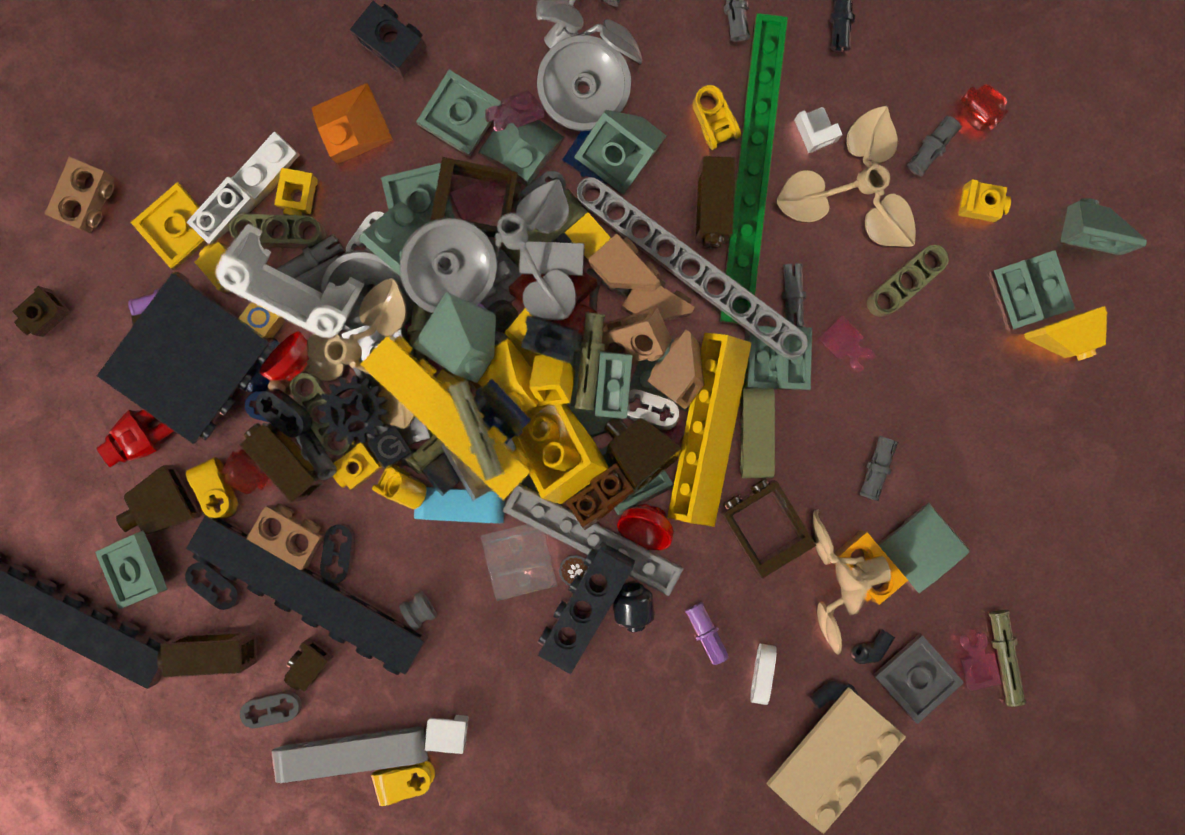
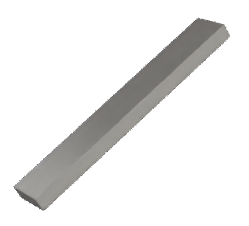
[503,483,683,596]

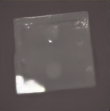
[481,524,557,601]

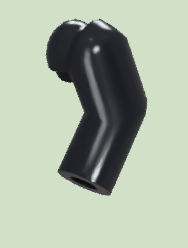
[851,629,895,664]
[809,680,859,709]

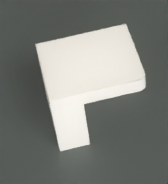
[794,107,843,153]
[425,715,468,754]

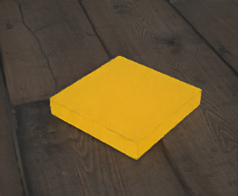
[131,182,206,270]

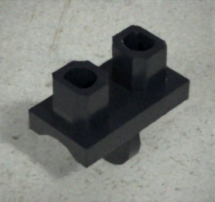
[521,316,582,363]

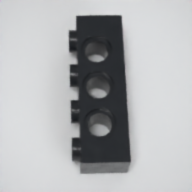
[537,542,635,674]

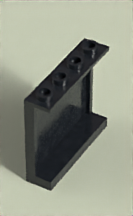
[97,272,273,444]

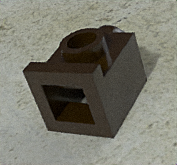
[12,286,71,337]
[284,638,333,692]

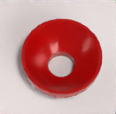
[259,331,309,381]
[617,504,674,550]

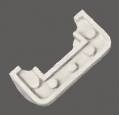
[217,224,364,337]

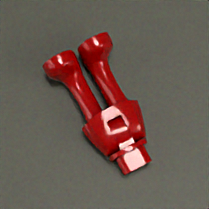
[96,409,175,467]

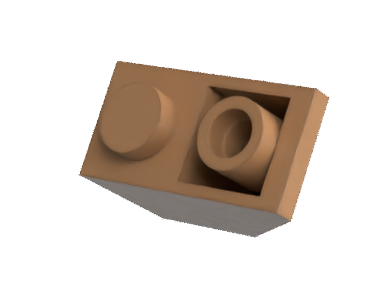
[588,234,660,290]
[621,277,695,321]
[647,330,704,409]

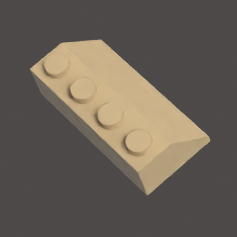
[767,687,906,834]

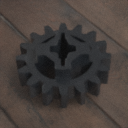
[318,375,389,445]

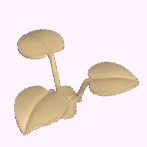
[777,106,916,247]
[306,279,415,429]
[812,509,891,655]

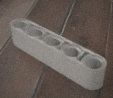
[271,727,428,783]

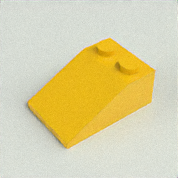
[503,403,609,504]

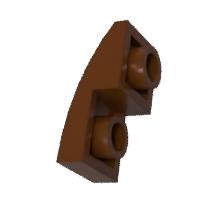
[566,464,634,530]

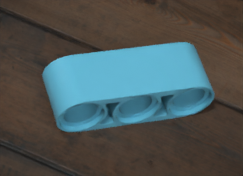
[414,487,505,523]

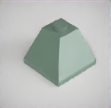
[478,102,564,187]
[574,110,667,195]
[1060,198,1147,255]
[413,292,496,383]

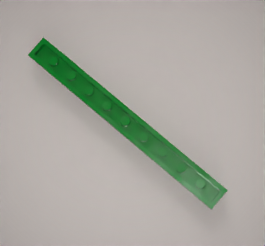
[719,13,788,325]

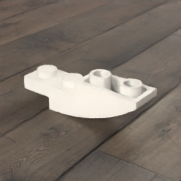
[187,132,300,244]

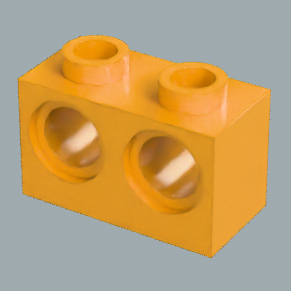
[834,530,908,605]

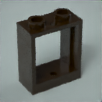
[695,156,735,249]
[430,157,522,238]
[239,423,328,502]
[720,478,816,579]
[157,632,256,677]

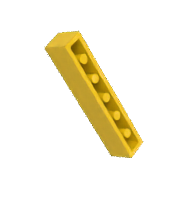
[667,333,752,527]
[360,336,532,500]

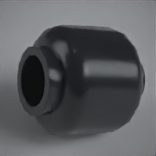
[613,583,655,632]

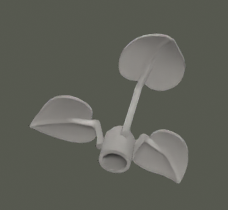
[537,0,642,65]
[439,179,576,320]

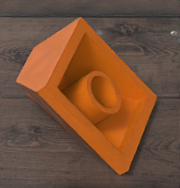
[311,83,393,165]

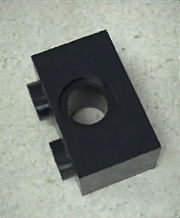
[350,1,426,77]

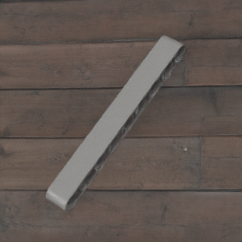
[577,178,808,360]

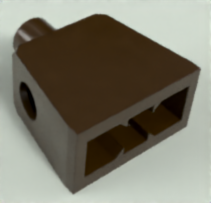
[604,418,681,496]
[116,465,201,535]

